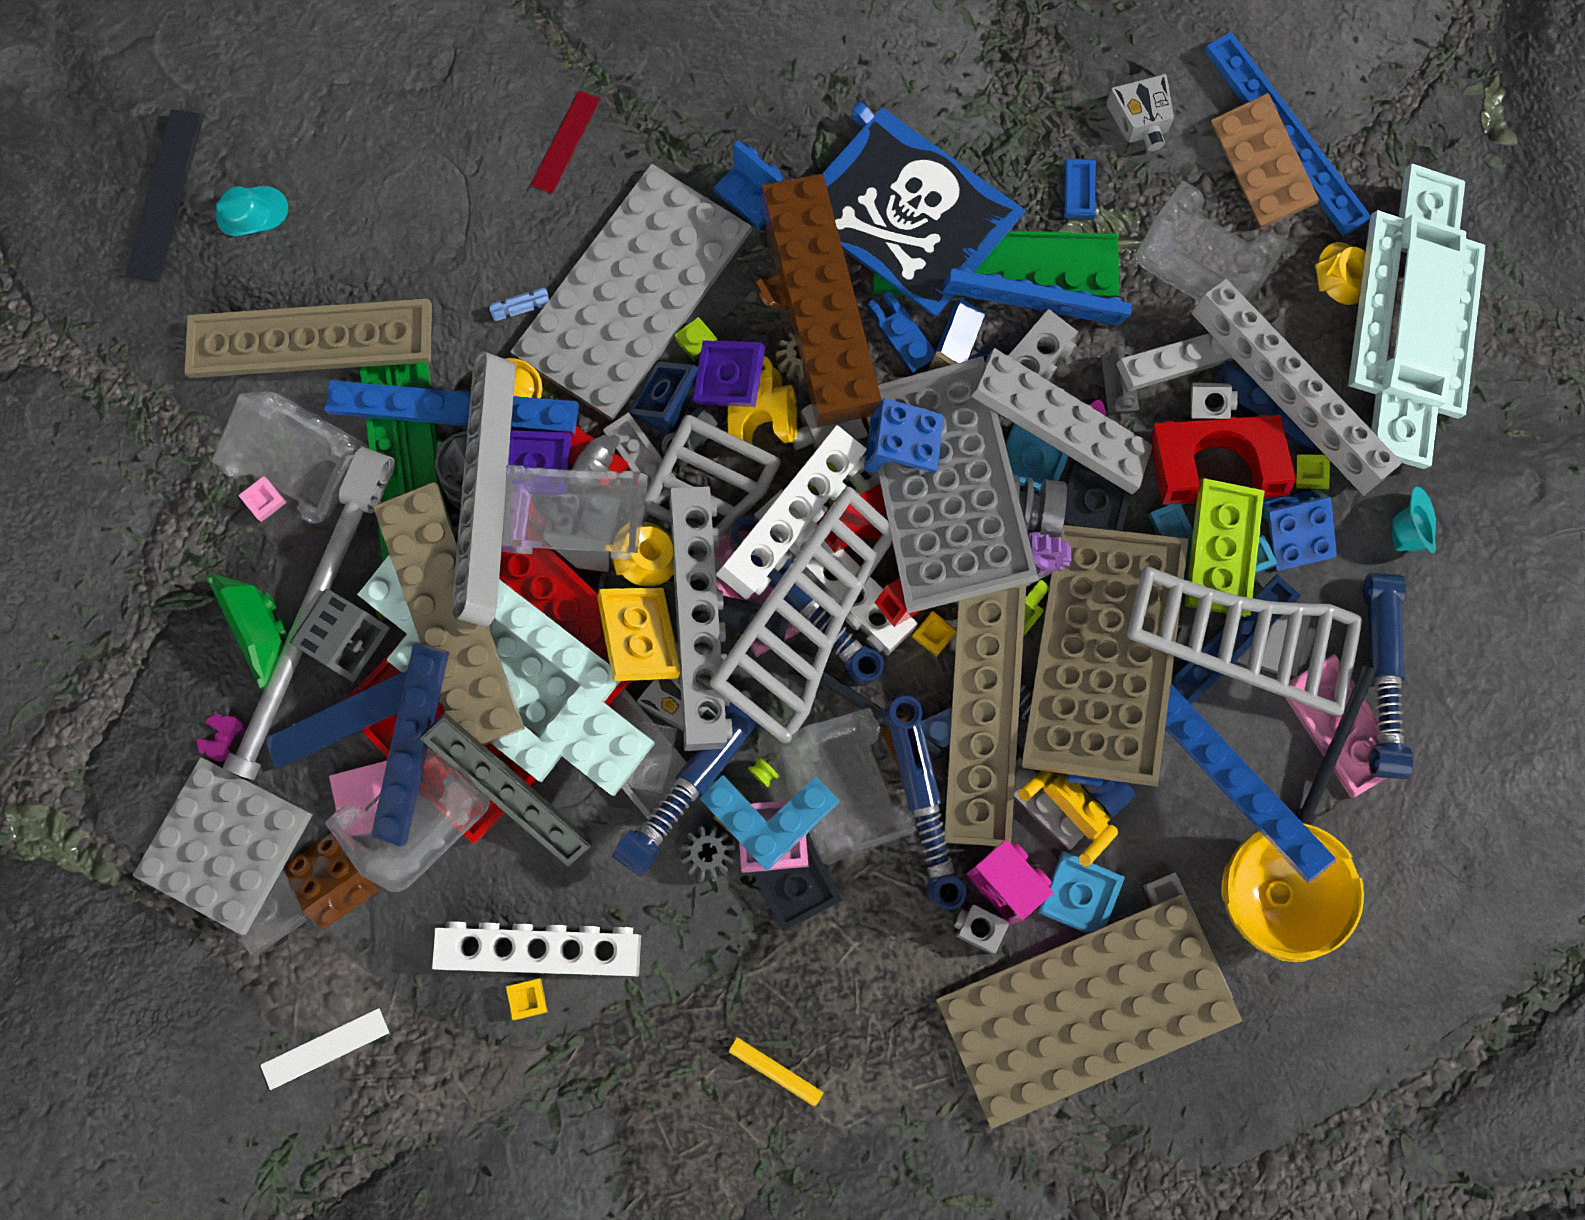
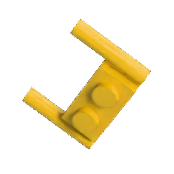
[1018,770,1118,867]

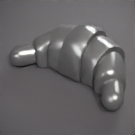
[568,435,620,497]

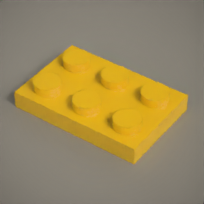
[597,588,681,681]

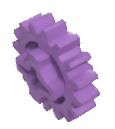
[1028,532,1071,577]

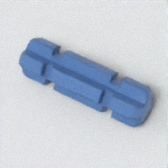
[489,288,550,321]

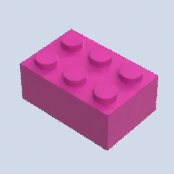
[965,839,1054,925]

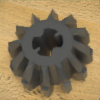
[680,826,736,882]

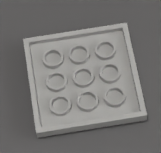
[133,758,313,935]

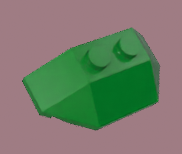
[205,573,289,690]

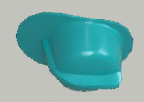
[216,186,288,237]
[1392,486,1436,553]

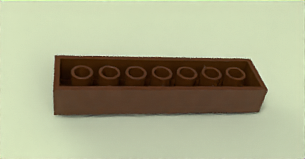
[761,174,882,427]

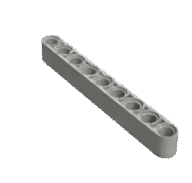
[452,351,515,627]

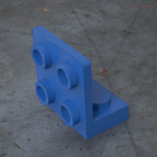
[714,140,782,230]
[864,398,944,474]
[1261,489,1337,571]

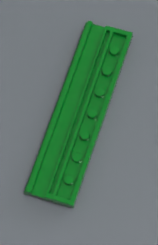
[873,231,1119,298]
[360,363,448,562]

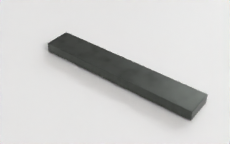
[420,712,592,866]

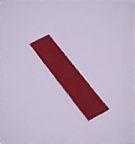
[531,90,600,194]

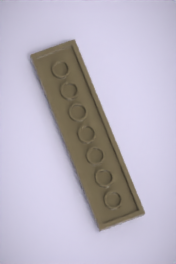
[185,299,432,378]
[373,482,525,745]
[944,584,1026,846]

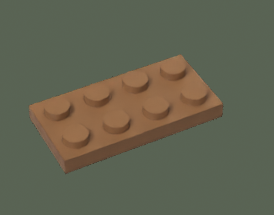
[1211,93,1319,229]

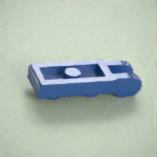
[866,290,936,376]

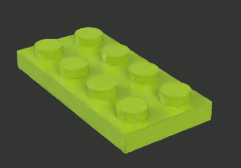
[1184,478,1264,617]

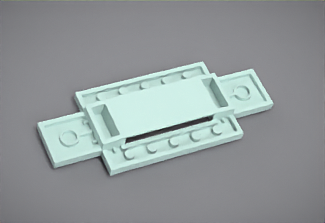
[1348,164,1485,469]
[357,554,655,796]

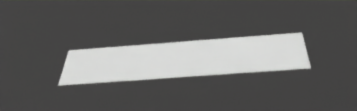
[260,1008,389,1090]

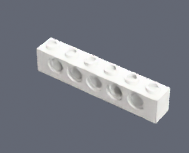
[716,425,867,600]
[754,489,917,656]
[432,922,641,976]

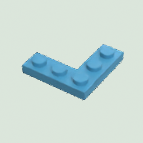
[1148,504,1278,596]
[700,775,840,871]

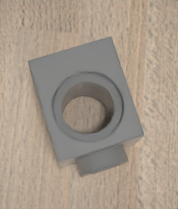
[1190,383,1237,419]
[954,905,1010,954]

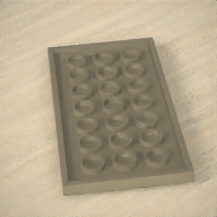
[1022,525,1189,787]
[936,893,1242,1129]

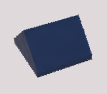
[629,362,698,435]

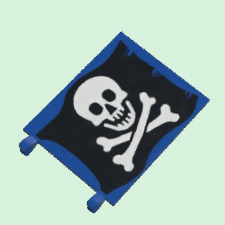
[788,102,1026,318]

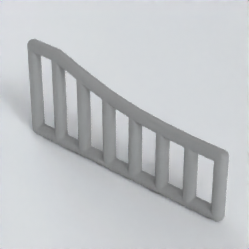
[610,415,780,584]
[710,487,893,744]
[1127,567,1362,717]

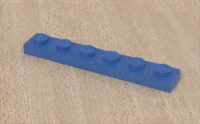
[943,268,1132,326]

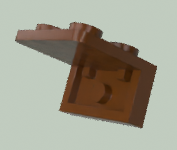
[284,830,379,930]

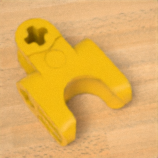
[728,356,797,445]

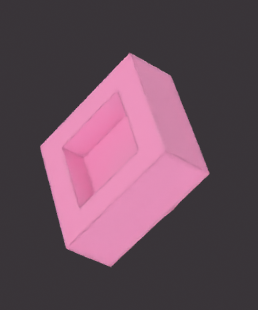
[239,476,287,522]

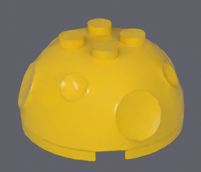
[1222,823,1364,962]

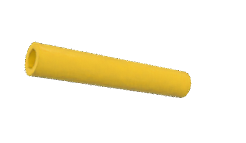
[728,1037,824,1107]

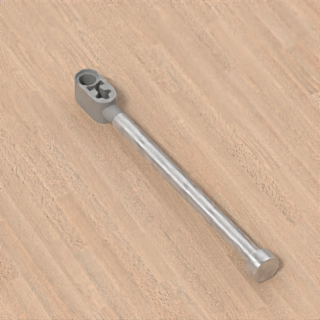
[223,447,395,780]

